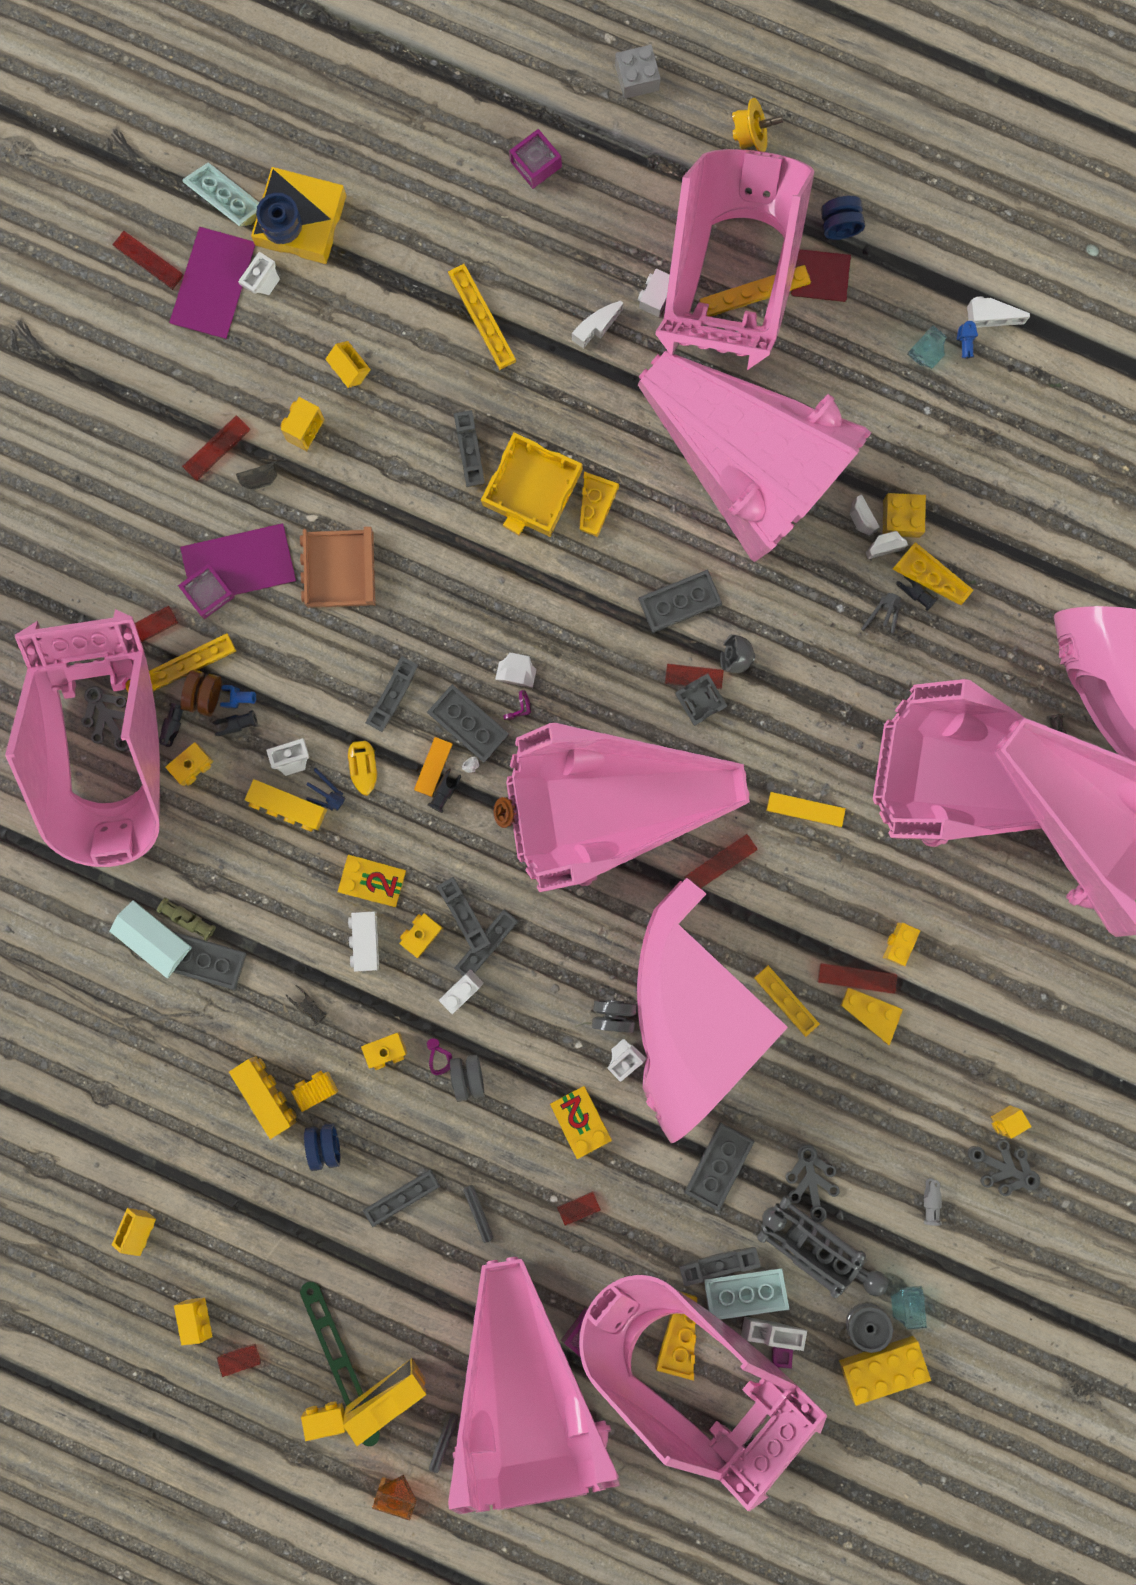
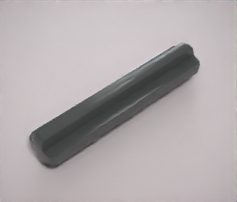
[464,1185,493,1243]
[429,1412,458,1473]

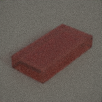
[557,1191,601,1226]
[217,1343,261,1377]

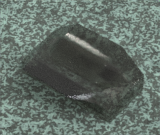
[236,463,278,490]

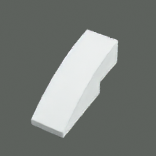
[572,301,623,349]
[741,1317,807,1351]

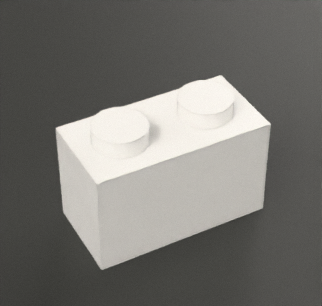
[638,269,670,317]
[439,969,483,1014]

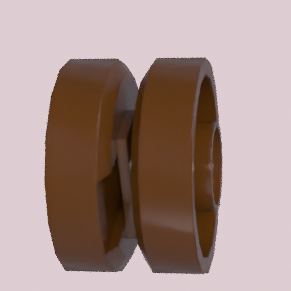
[181,669,222,717]

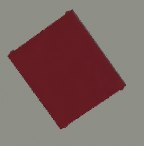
[791,249,851,302]

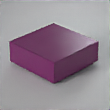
[772,1347,793,1369]

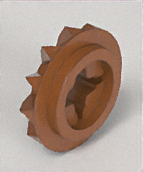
[494,797,516,828]

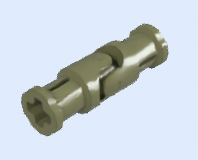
[156,897,216,941]

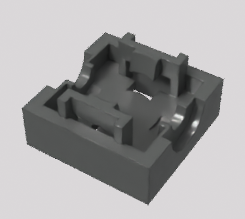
[674,673,727,726]

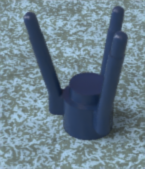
[306,768,346,811]

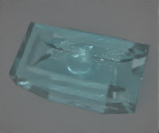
[907,325,947,369]
[891,1286,927,1330]

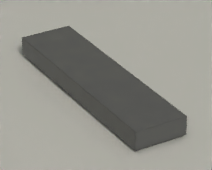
[454,909,519,976]
[363,1169,441,1228]

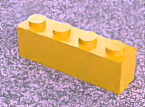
[245,779,327,832]

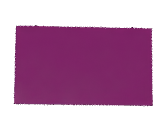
[169,227,255,339]
[180,523,296,595]

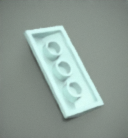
[183,163,259,227]
[110,901,192,978]
[704,1268,789,1320]

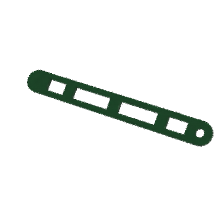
[300,1281,380,1446]

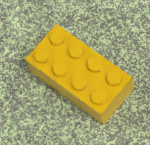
[229,1056,297,1140]
[839,1336,931,1406]

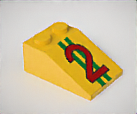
[338,855,406,907]
[550,1086,612,1159]

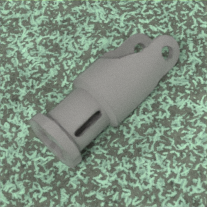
[924,1178,942,1226]

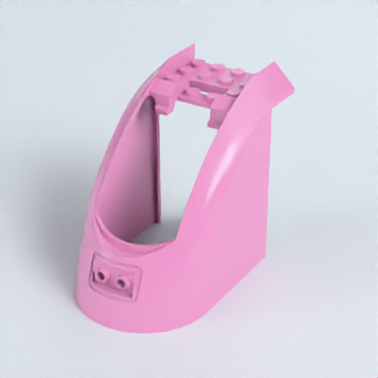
[656,149,814,370]
[1054,606,1136,762]
[5,609,160,867]
[637,878,788,1143]
[579,1275,827,1511]

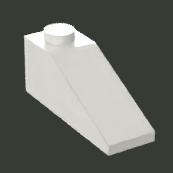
[967,296,1030,328]

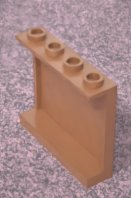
[300,527,375,608]

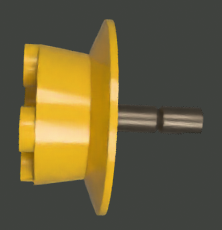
[732,98,783,152]

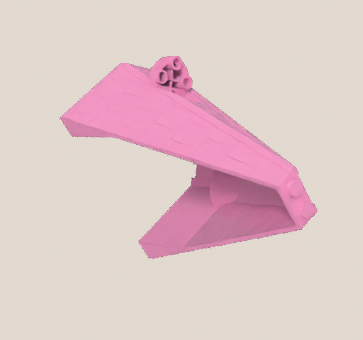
[638,351,871,562]
[873,679,1042,847]
[994,718,1136,937]
[506,723,750,892]
[448,1257,620,1514]

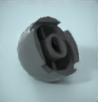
[720,634,755,673]

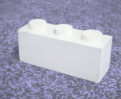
[348,912,380,971]

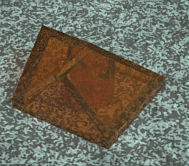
[372,1475,417,1521]

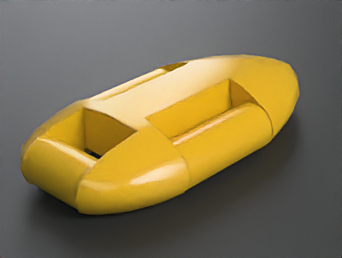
[348,741,377,796]

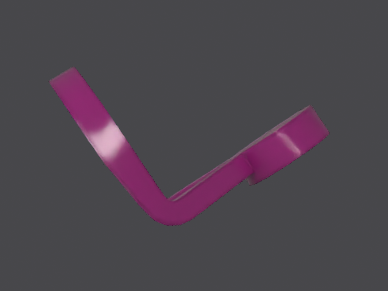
[503,690,531,720]
[427,1038,452,1075]

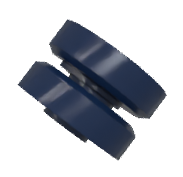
[256,193,302,244]
[821,196,865,240]
[304,1123,341,1171]

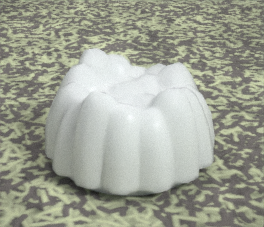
[462,757,480,773]

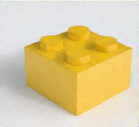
[280,397,325,452]
[882,493,926,538]

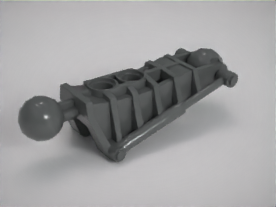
[757,1196,888,1298]

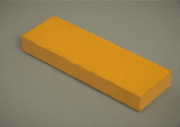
[414,737,453,797]

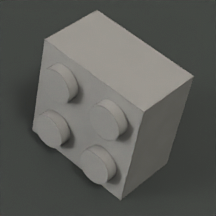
[615,45,660,99]

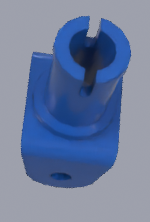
[957,321,978,358]
[220,685,256,709]

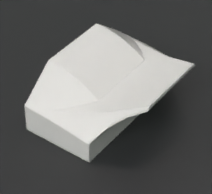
[238,252,280,295]
[849,494,880,536]
[866,531,908,559]
[495,653,537,688]
[266,738,309,776]
[607,1039,647,1082]

